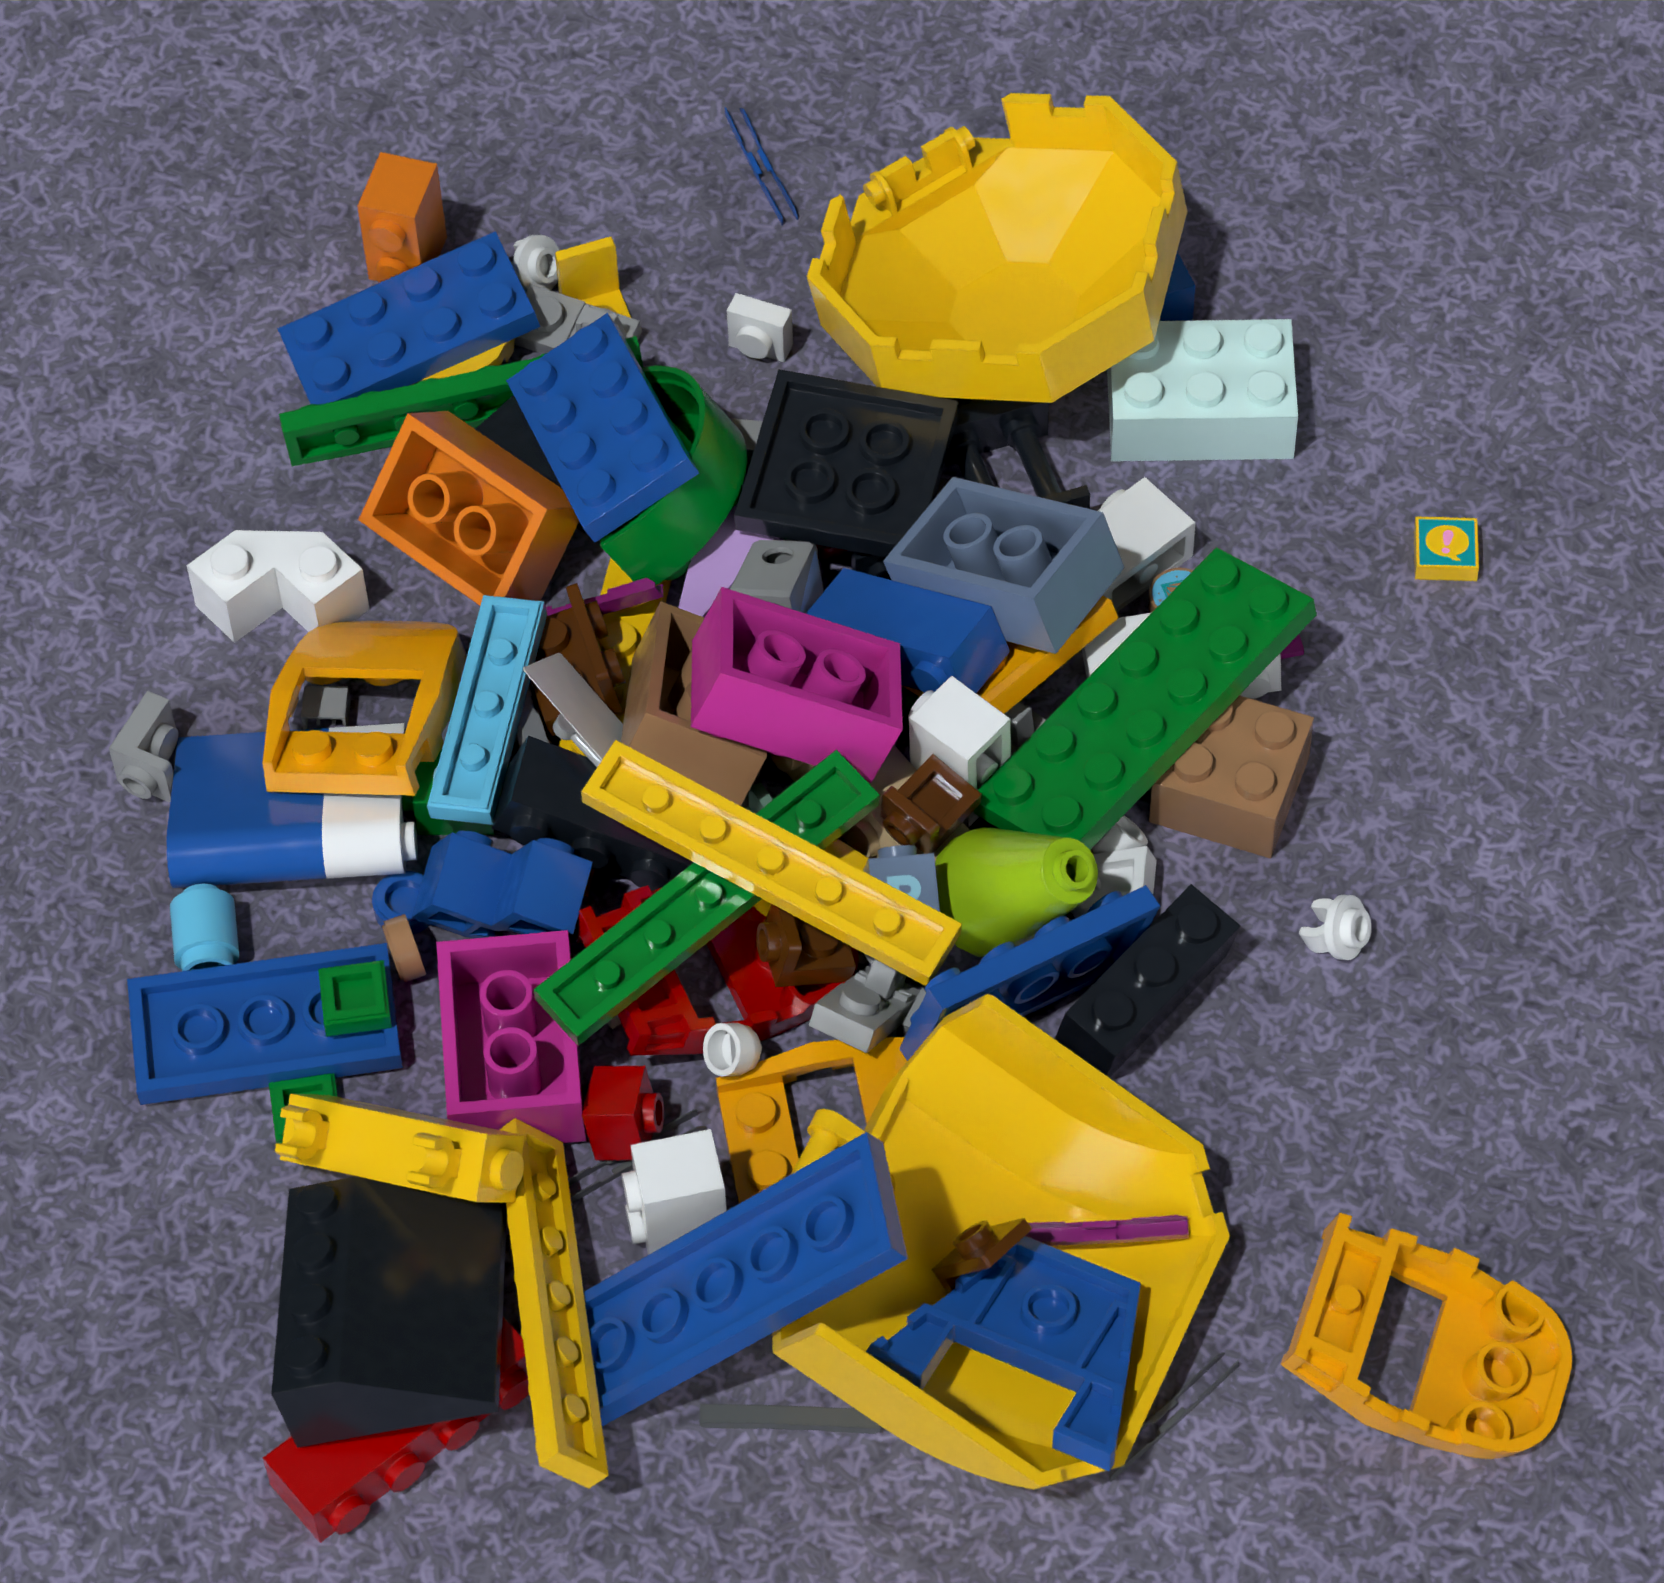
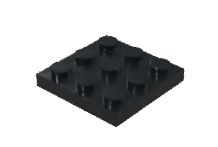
[734,369,958,557]

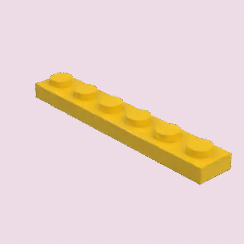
[581,740,962,986]
[499,1118,609,1488]

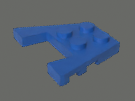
[866,1236,1141,1472]

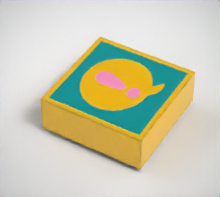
[1414,517,1479,581]

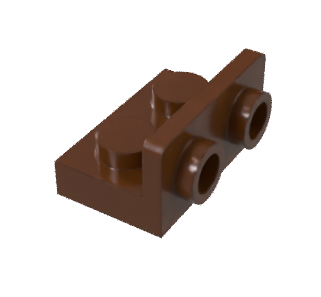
[531,583,626,736]

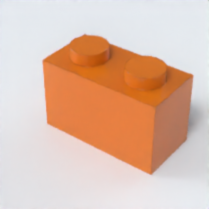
[357,152,447,283]

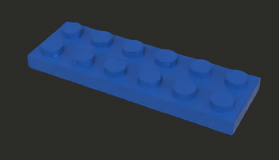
[584,1132,908,1426]

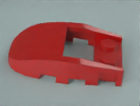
[574,873,859,1056]

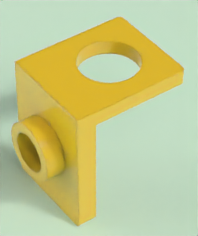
[555,236,631,318]

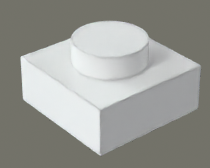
[727,293,793,362]

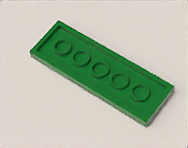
[974,547,1317,850]

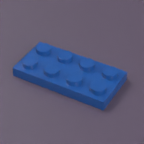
[277,231,541,405]
[506,313,699,543]
[899,885,1160,1061]
[127,943,403,1105]

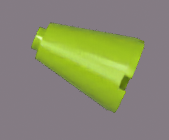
[935,828,1098,957]

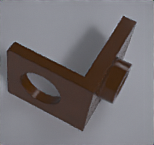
[931,1218,1032,1293]

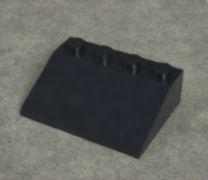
[271,1177,507,1448]

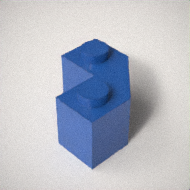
[412,831,593,939]

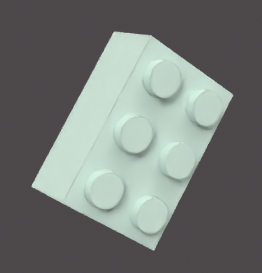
[1107,319,1298,461]

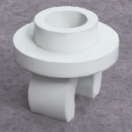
[511,235,559,292]
[1299,895,1371,960]

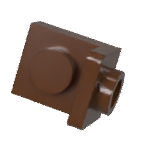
[756,904,856,987]

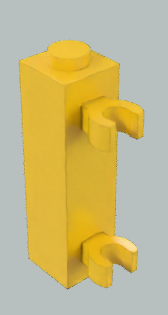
[275,1093,525,1203]

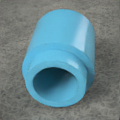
[170,884,239,971]

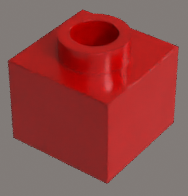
[582,1066,664,1160]

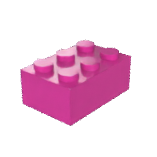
[691,587,903,783]
[436,930,586,1143]

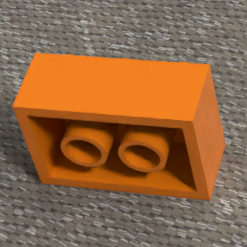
[358,411,579,606]

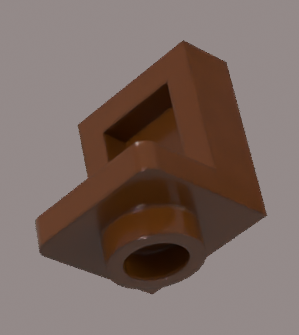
[880,754,982,854]

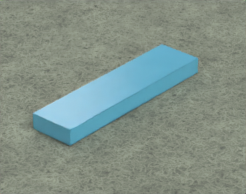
[427,595,547,825]

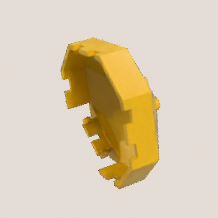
[807,93,1187,403]

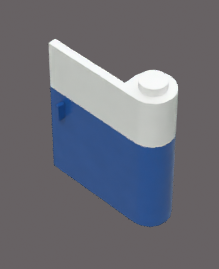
[166,723,418,888]

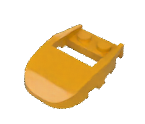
[262,621,467,796]
[716,1037,907,1204]
[1280,1212,1572,1459]

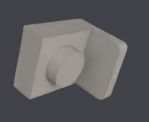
[109,691,178,802]

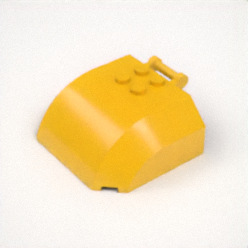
[772,994,1230,1489]

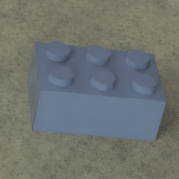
[883,477,1125,654]

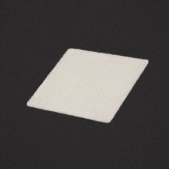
[523,653,623,760]

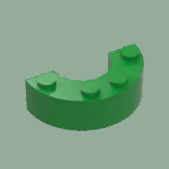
[600,366,747,586]

